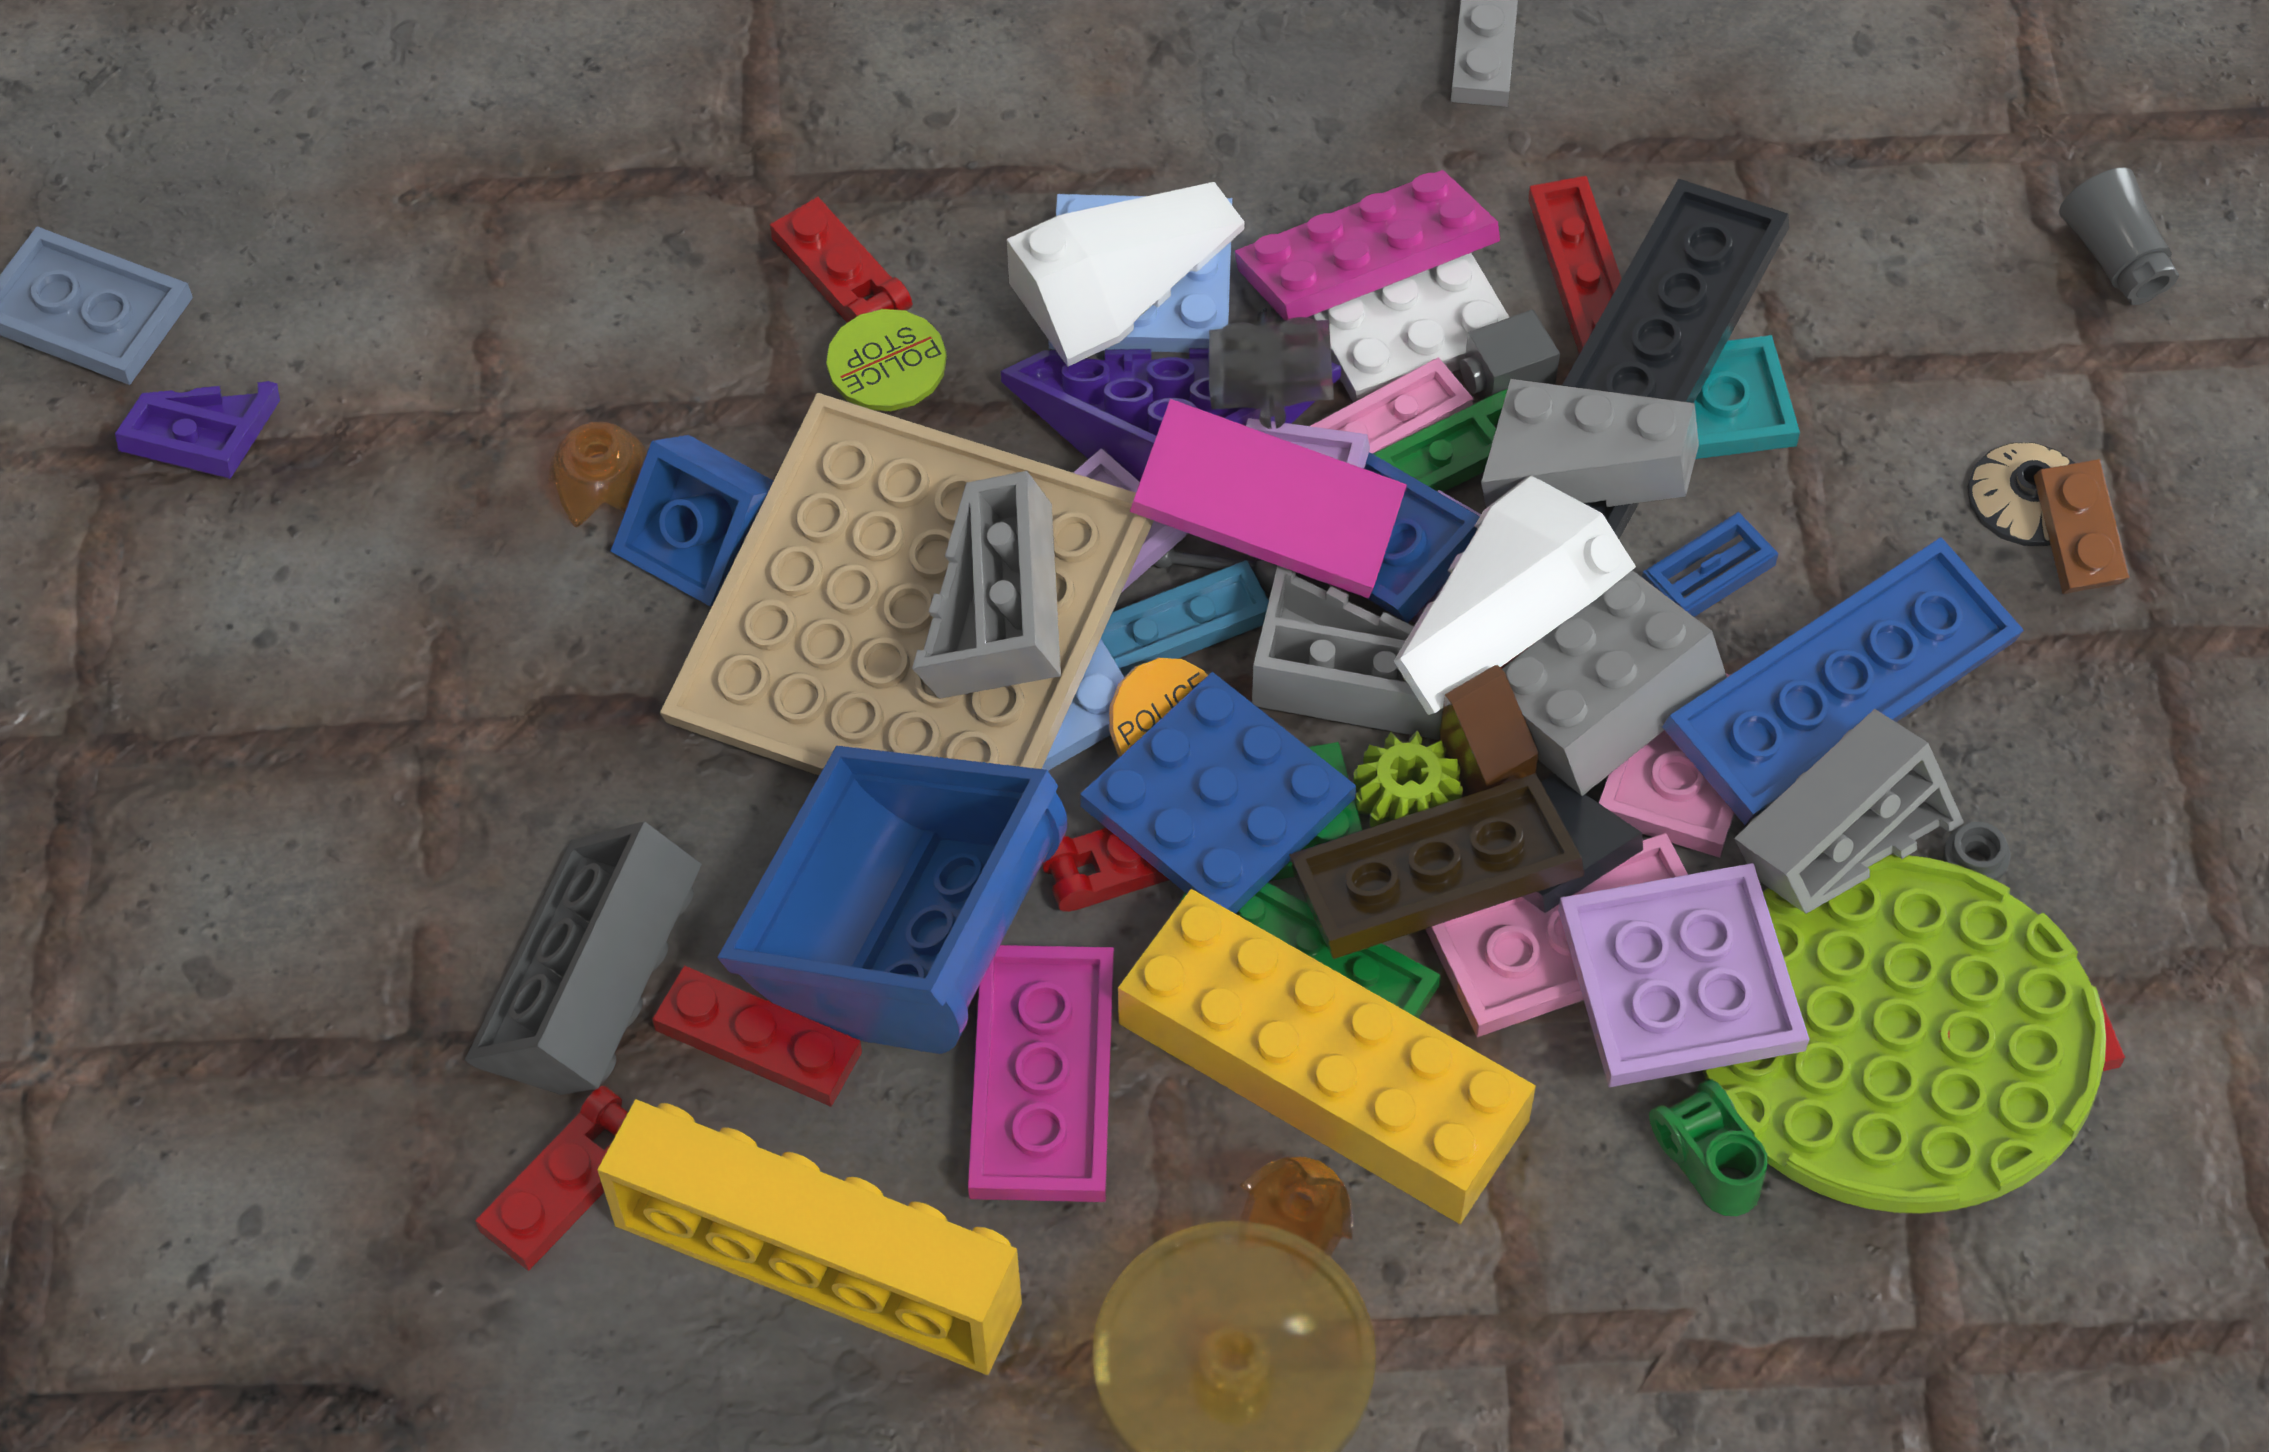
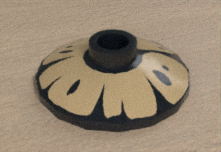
[1967,443,2075,546]

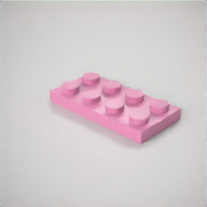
[1426,833,1688,1037]

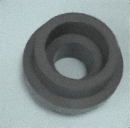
[1943,822,2011,881]

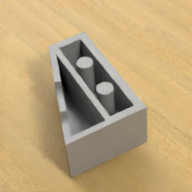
[1481,379,1699,508]
[912,471,1061,699]
[1252,565,1443,740]
[1734,709,1964,914]

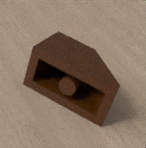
[1439,664,1539,796]

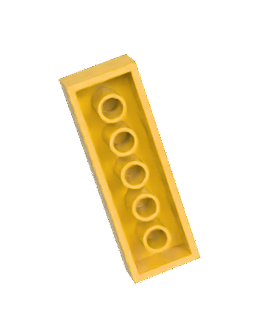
[1118,889,1536,1225]
[597,1099,1022,1375]

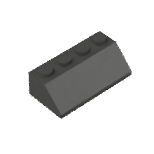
[464,821,702,1095]

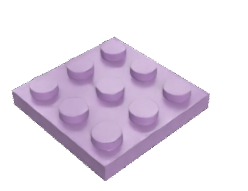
[1558,863,1809,1087]

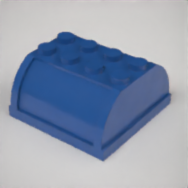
[717,746,1068,1054]

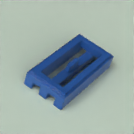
[1642,512,1779,617]

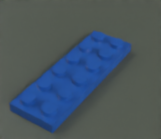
[1662,537,2024,825]

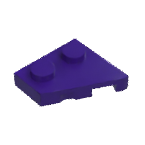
[115,381,280,479]

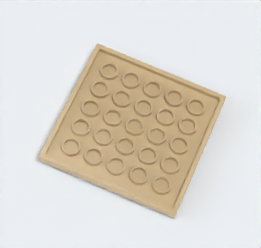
[660,393,1154,775]

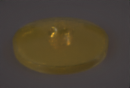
[1093,1221,1376,1452]

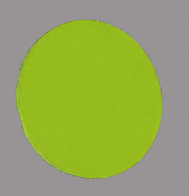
[1703,854,2106,1213]

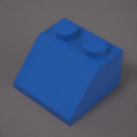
[611,435,774,607]

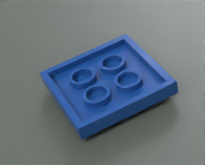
[1080,672,1356,914]

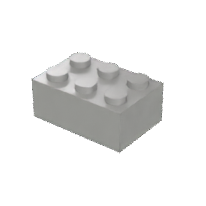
[1502,570,1727,796]

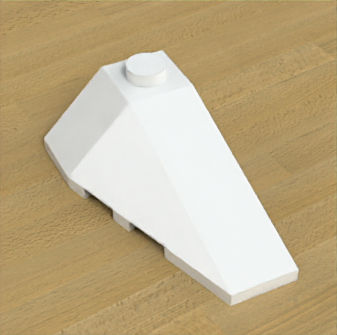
[1007,182,1244,367]
[1394,476,1636,715]

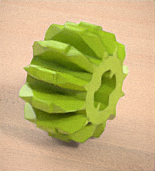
[1353,730,1463,827]

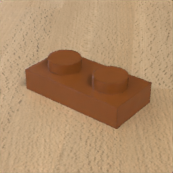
[2034,459,2130,594]

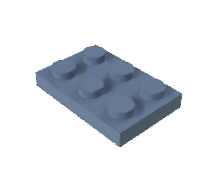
[0,227,193,385]

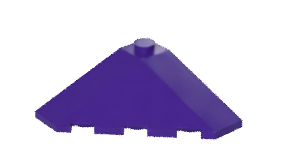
[1001,347,1341,482]

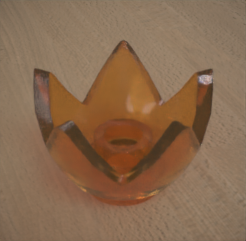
[548,422,648,527]
[1237,1156,1354,1281]

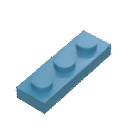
[1101,560,1269,677]

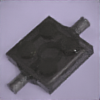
[1209,307,1334,429]

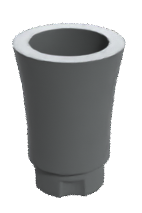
[2059,168,2179,305]

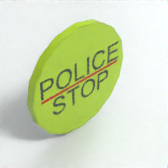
[826,309,947,411]

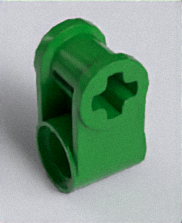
[1649,1079,1767,1216]

